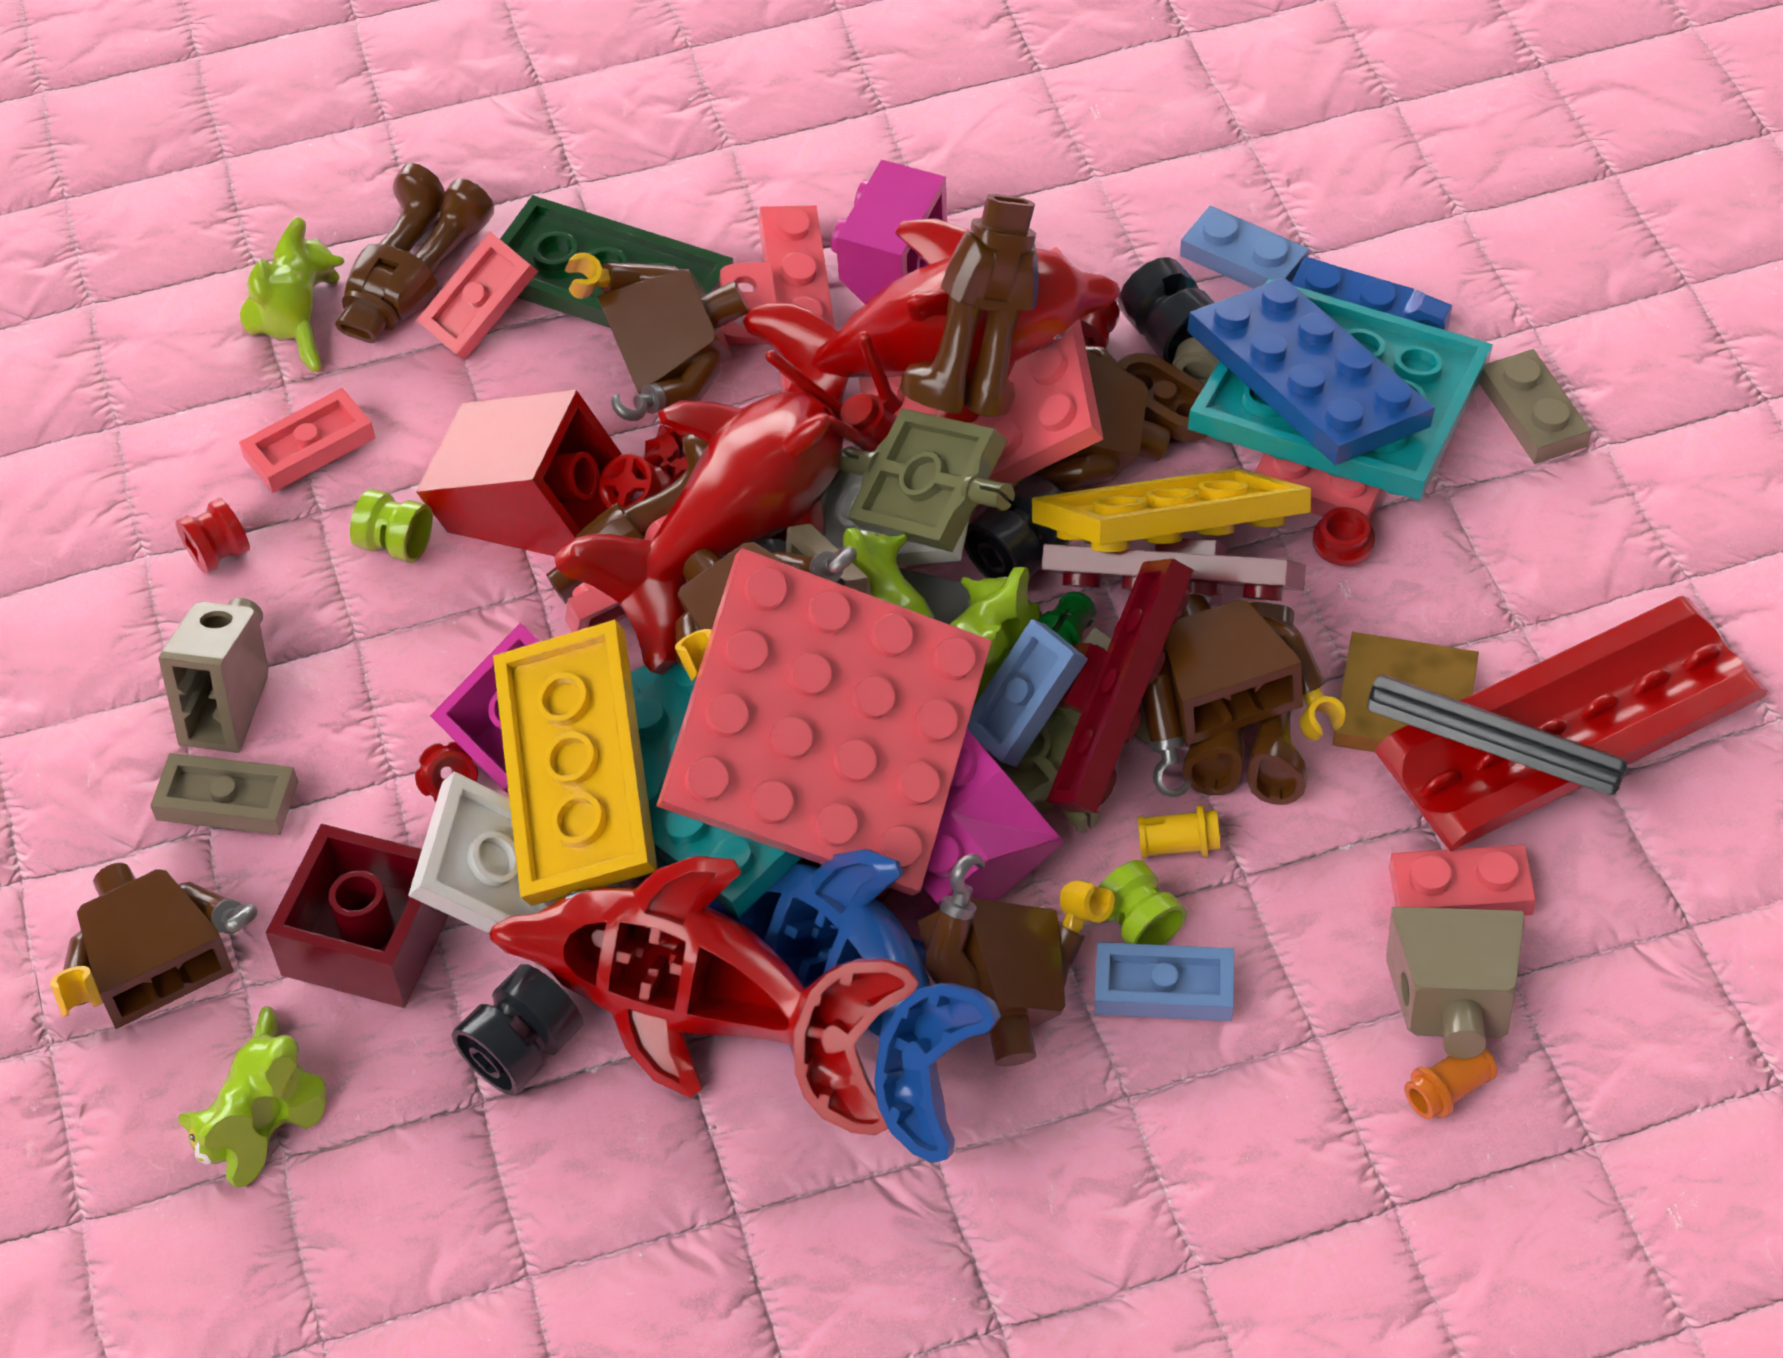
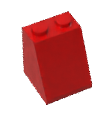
[416,389,623,556]

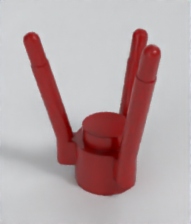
[765,331,902,452]

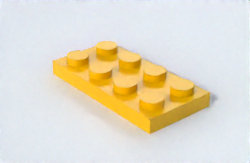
[1032,468,1311,552]
[493,620,657,906]

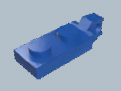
[1291,256,1452,331]

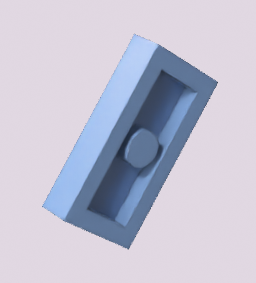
[1180,205,1309,288]
[967,619,1088,767]
[1094,942,1234,1021]

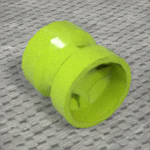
[349,489,433,563]
[1098,860,1187,945]

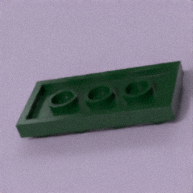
[500,195,734,328]

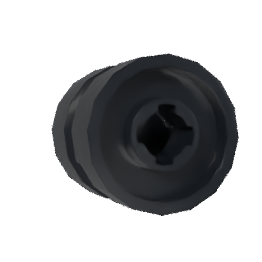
[1118,257,1215,365]
[964,475,1073,578]
[451,964,584,1096]

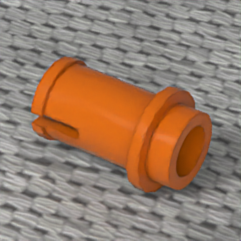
[1404,1048,1498,1120]

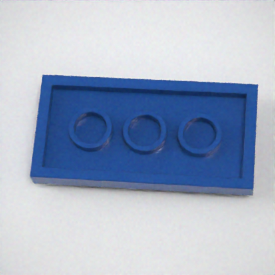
[1187,277,1435,465]

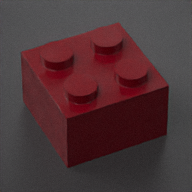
[265,823,449,1008]

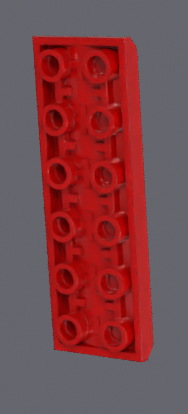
[1375,596,1768,852]

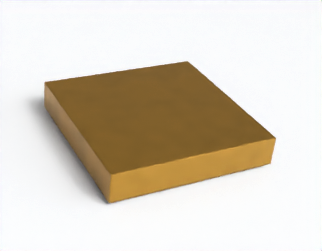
[1332,631,1479,752]

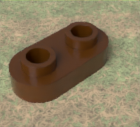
[1118,353,1208,442]

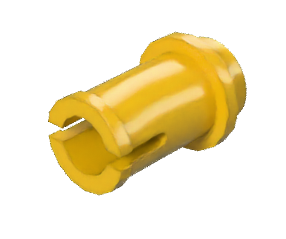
[1137,805,1221,859]

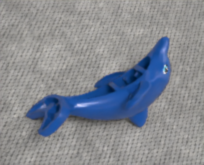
[707,849,1001,1163]

